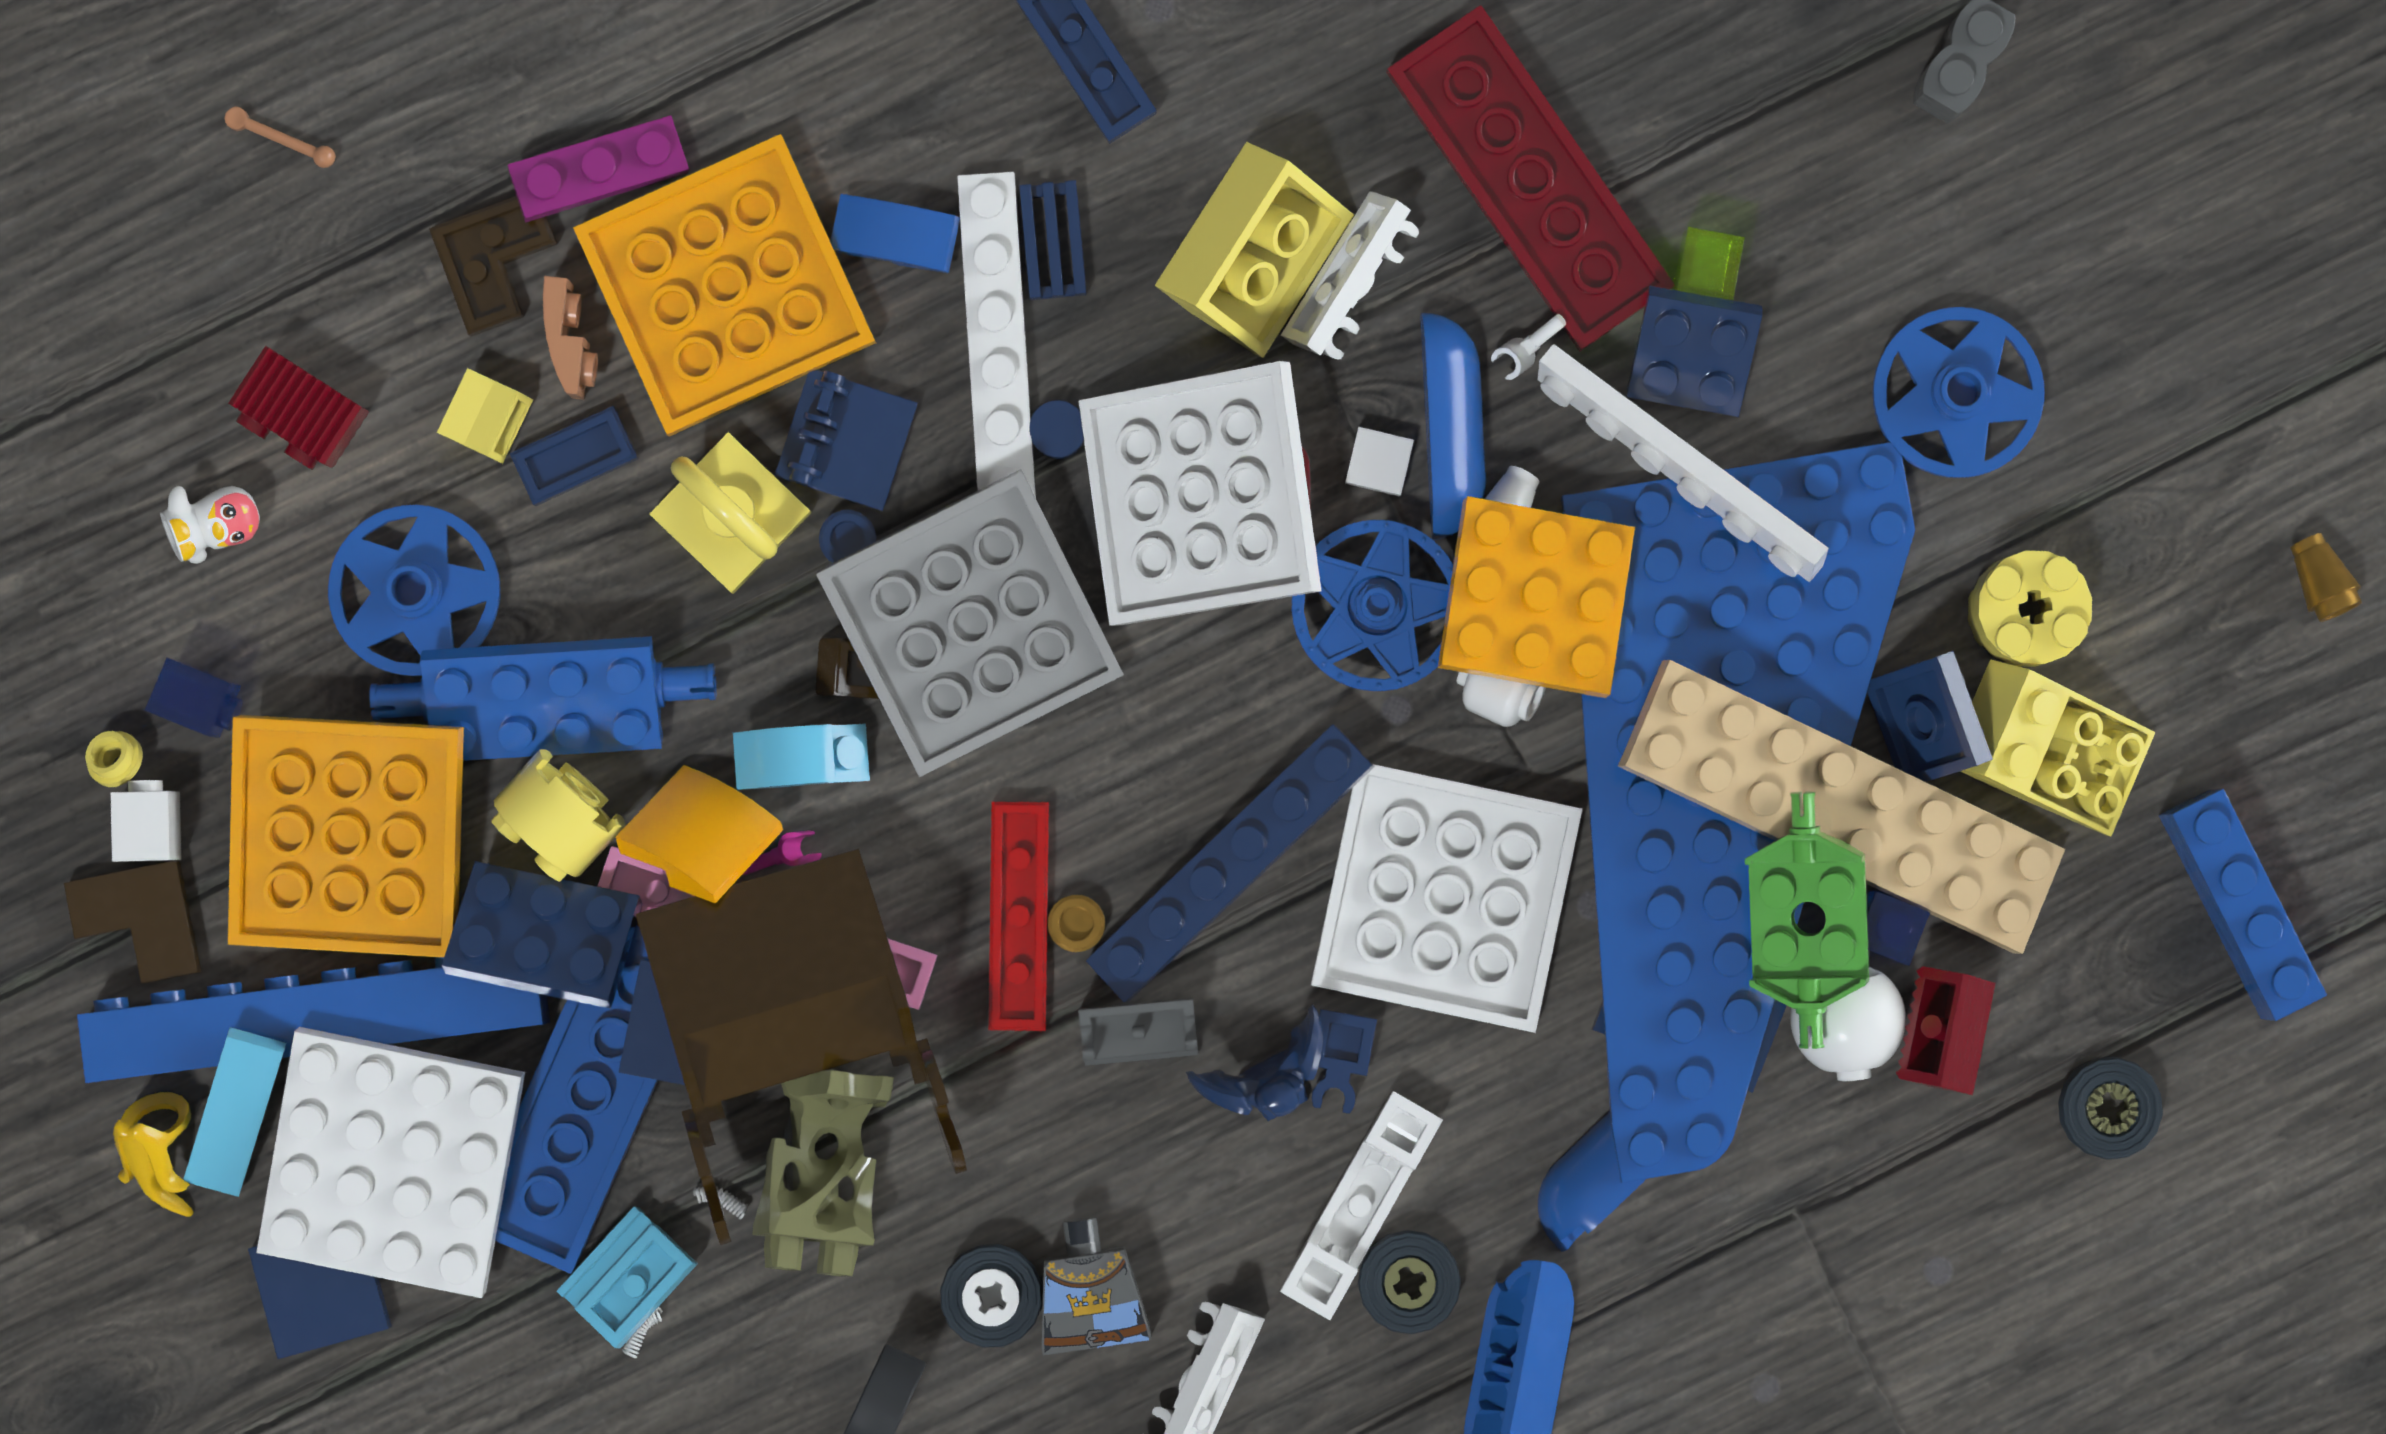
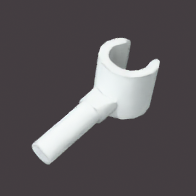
[1491,314,1566,380]

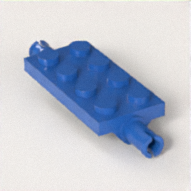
[370,636,717,761]

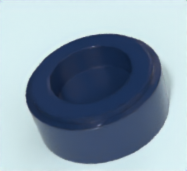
[1029,400,1084,459]
[819,510,877,563]

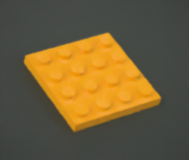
[573,134,876,437]
[228,715,464,957]

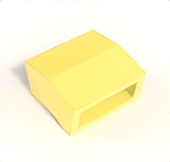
[437,368,533,464]

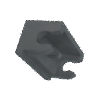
[1078,998,1198,1066]

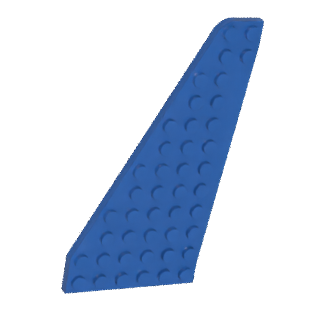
[1561,442,1915,1183]

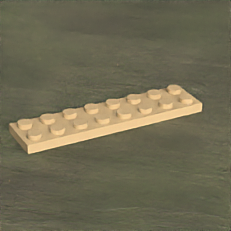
[1618,660,2065,954]

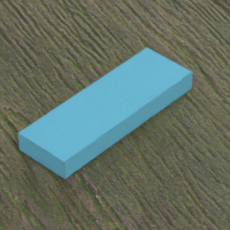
[183,1027,286,1197]

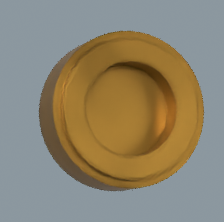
[1048,895,1105,952]

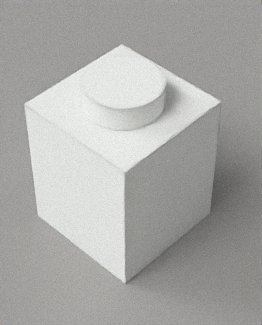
[111,780,181,862]

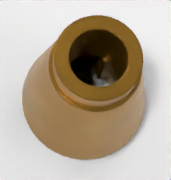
[2290,533,2362,622]

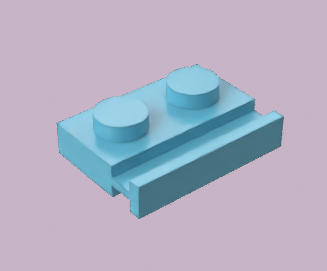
[557,1206,698,1348]

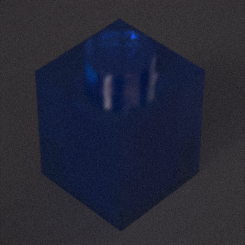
[145,657,243,738]
[1866,891,1930,966]

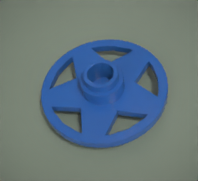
[1872,307,2045,478]
[328,505,501,676]
[1292,520,1453,691]

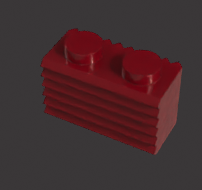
[228,346,369,470]
[1895,966,1996,1095]

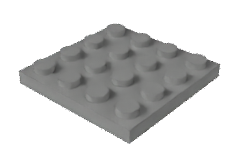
[816,469,1124,777]

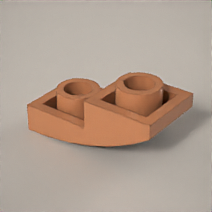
[543,276,598,400]

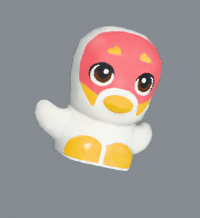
[160,486,260,564]

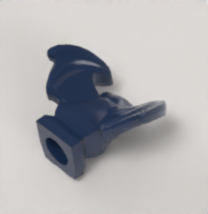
[1186,1004,1323,1121]

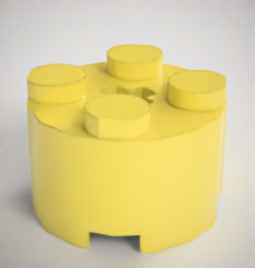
[1968,550,2092,667]
[491,749,626,882]

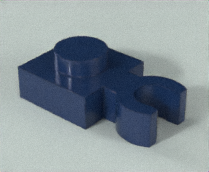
[1311,1009,1377,1114]

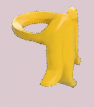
[113,1092,193,1217]

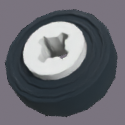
[940,1244,1043,1348]

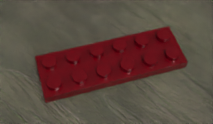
[1386,5,1675,352]

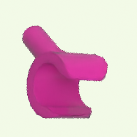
[742,830,822,875]

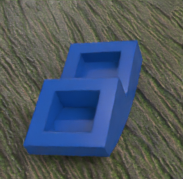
[830,194,960,273]

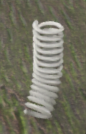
[693,1186,748,1219]
[622,1307,663,1358]

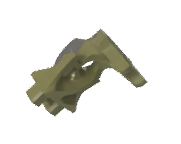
[753,1070,894,1277]

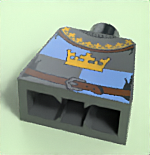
[1042,1217,1152,1356]

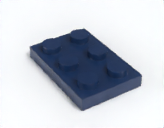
[442,861,643,1009]

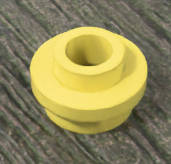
[85,731,143,787]

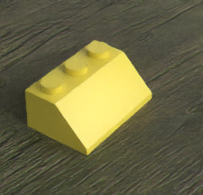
[1155,142,1354,358]

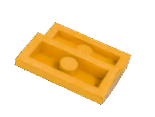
[615,765,783,903]

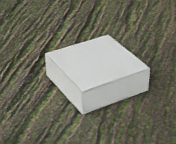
[1345,427,1414,496]

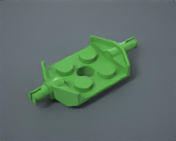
[1745,791,1869,1049]

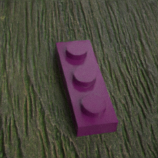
[508,115,689,223]

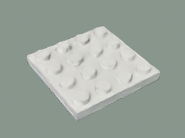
[1079,361,1321,626]
[1311,764,1582,1033]
[257,1027,525,1298]

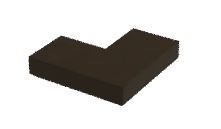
[429,196,558,337]
[64,860,201,984]

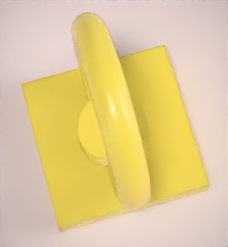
[650,432,812,594]

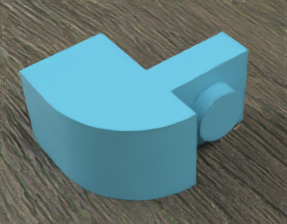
[733,724,870,790]

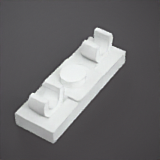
[1281,191,1419,359]
[1152,1302,1265,1434]

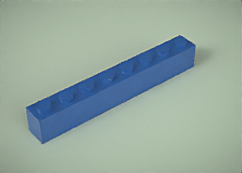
[77,957,550,1083]

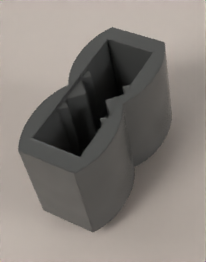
[1913,0,2015,124]

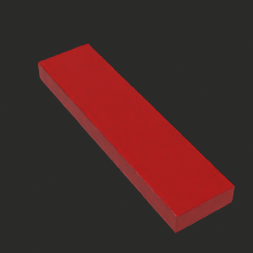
[988,802,1049,1031]

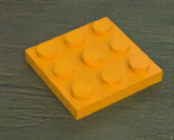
[1438,496,1635,698]

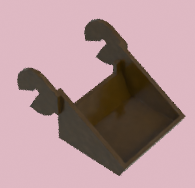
[636,848,967,1245]

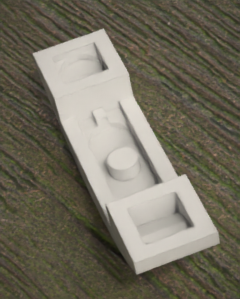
[1280,1091,1443,1320]

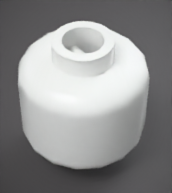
[1457,672,1546,727]

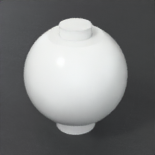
[1790,967,1906,1081]

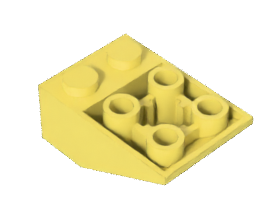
[1960,660,2155,837]

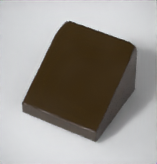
[816,638,879,699]

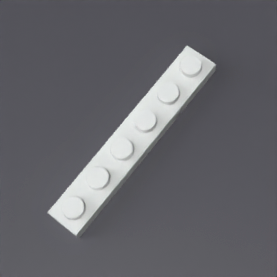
[957,172,1036,498]
[1537,344,1829,582]

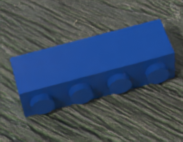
[2159,789,2327,1021]

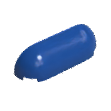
[1420,313,1486,540]
[1538,1111,1646,1252]
[1464,1260,1574,1434]

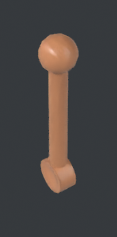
[225,107,335,168]

